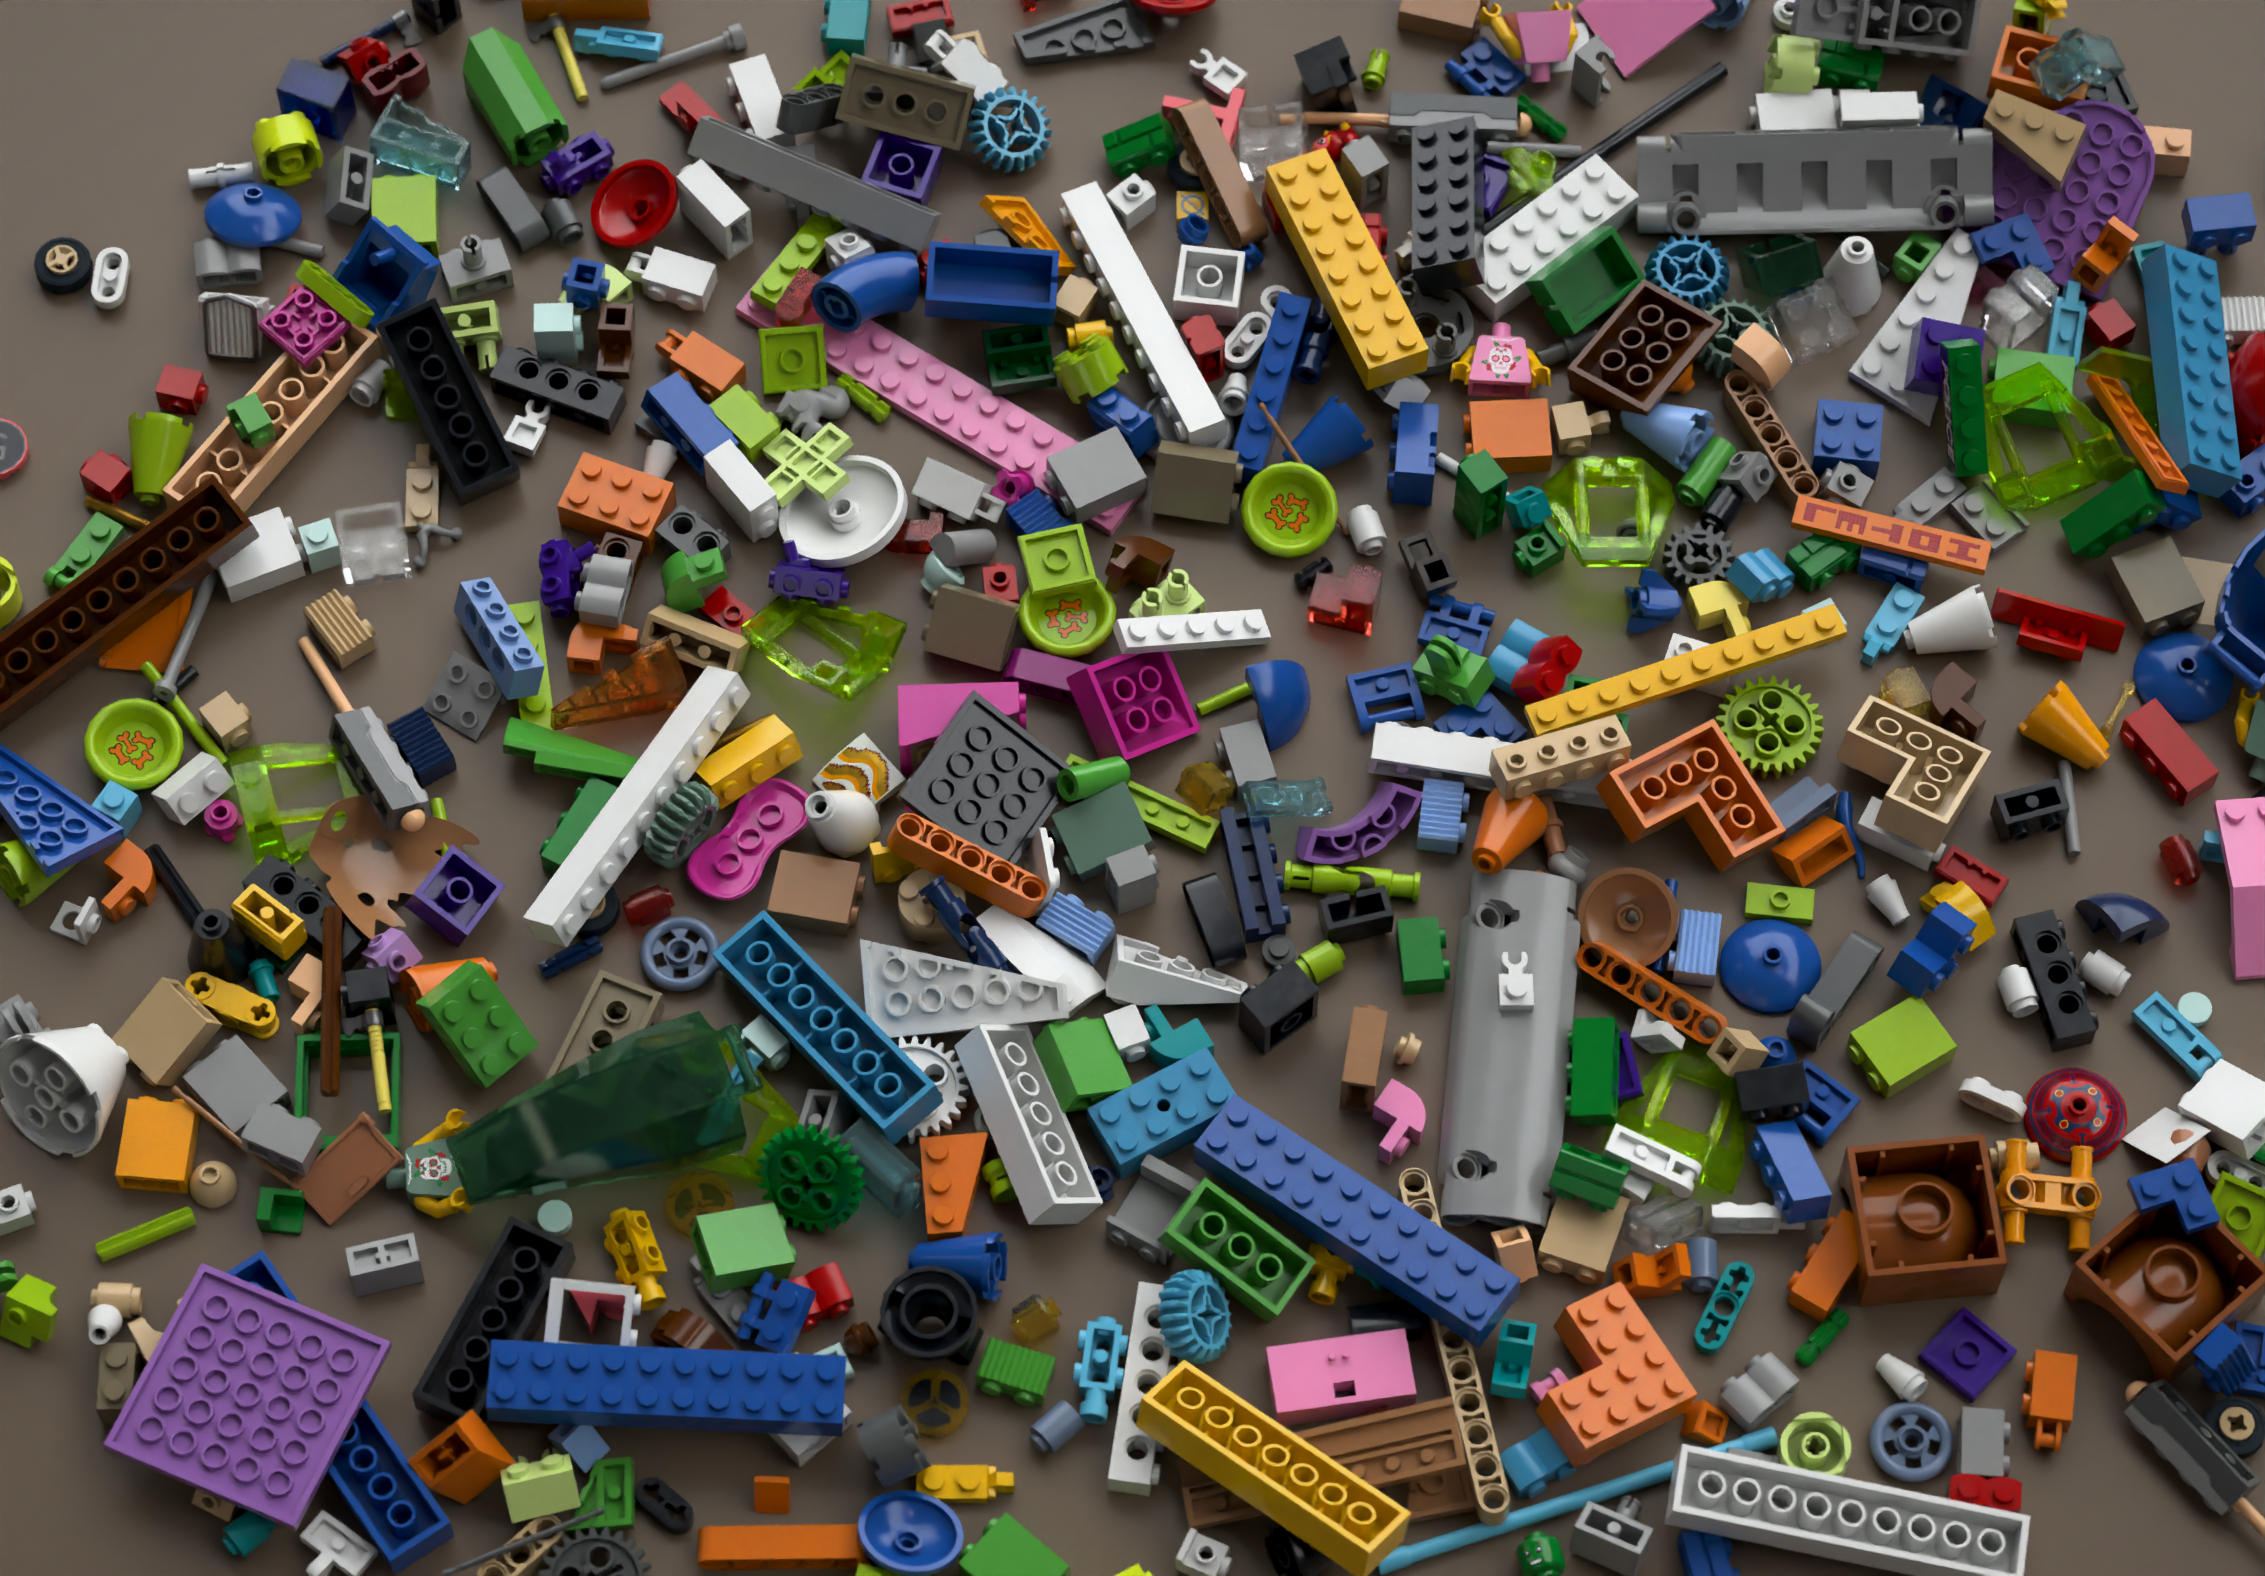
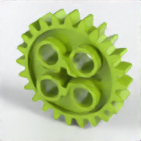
[1715,675,1824,779]

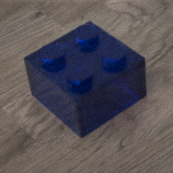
[276,58,357,142]

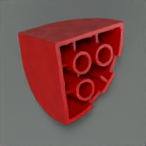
[2228,332,2265,460]

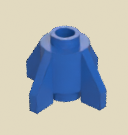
[1624,568,1682,634]

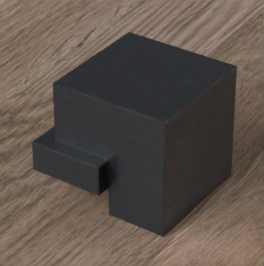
[1294,35,1358,113]

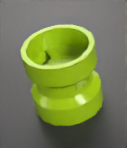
[981,1157,1018,1203]

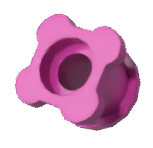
[991,469,1035,507]
[204,799,244,844]

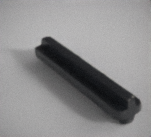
[144,844,205,928]

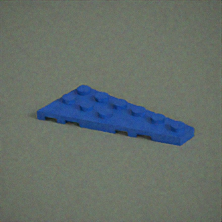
[0,744,124,878]

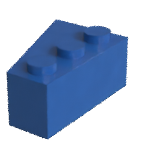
[1387,401,1439,506]

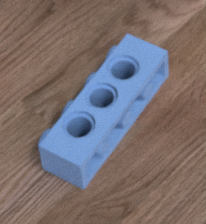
[453,577,545,700]

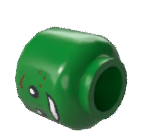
[1516,1531,1566,1576]

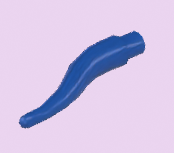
[1836,791,1865,879]

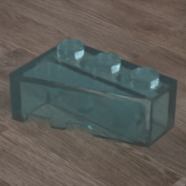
[369,92,471,190]

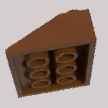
[1567,279,1723,416]

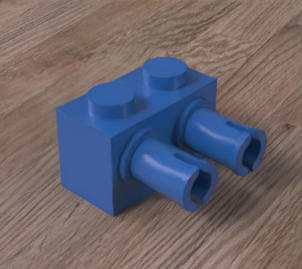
[2181,192,2257,256]

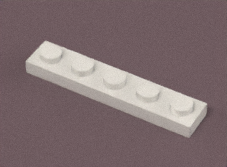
[1112,609,1271,654]

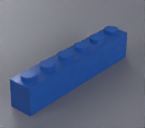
[1233,291,1312,484]

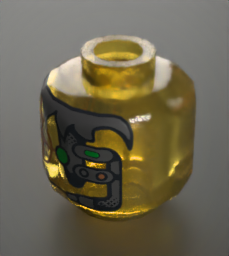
[1009,1294,1062,1346]

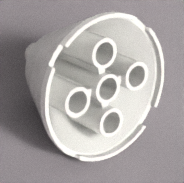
[0,1023,129,1158]

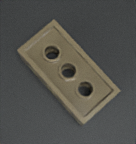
[835,53,976,151]
[542,970,665,1126]

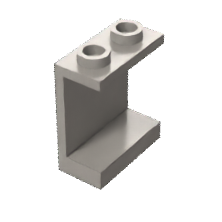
[1106,1153,1200,1265]

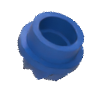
[1177,214,1209,246]

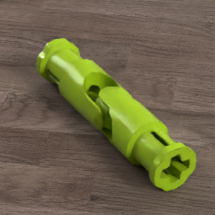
[1284,860,1421,902]

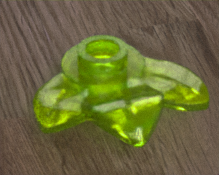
[1501,146,1557,196]

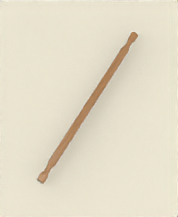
[1257,402,1350,536]
[171,1085,300,1190]

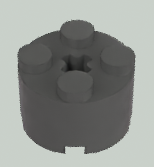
[856,1404,931,1488]

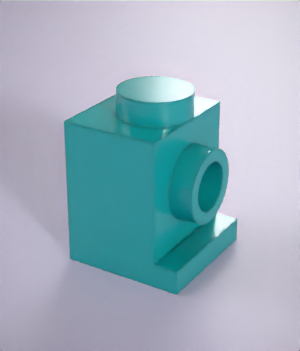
[1505,485,1553,529]

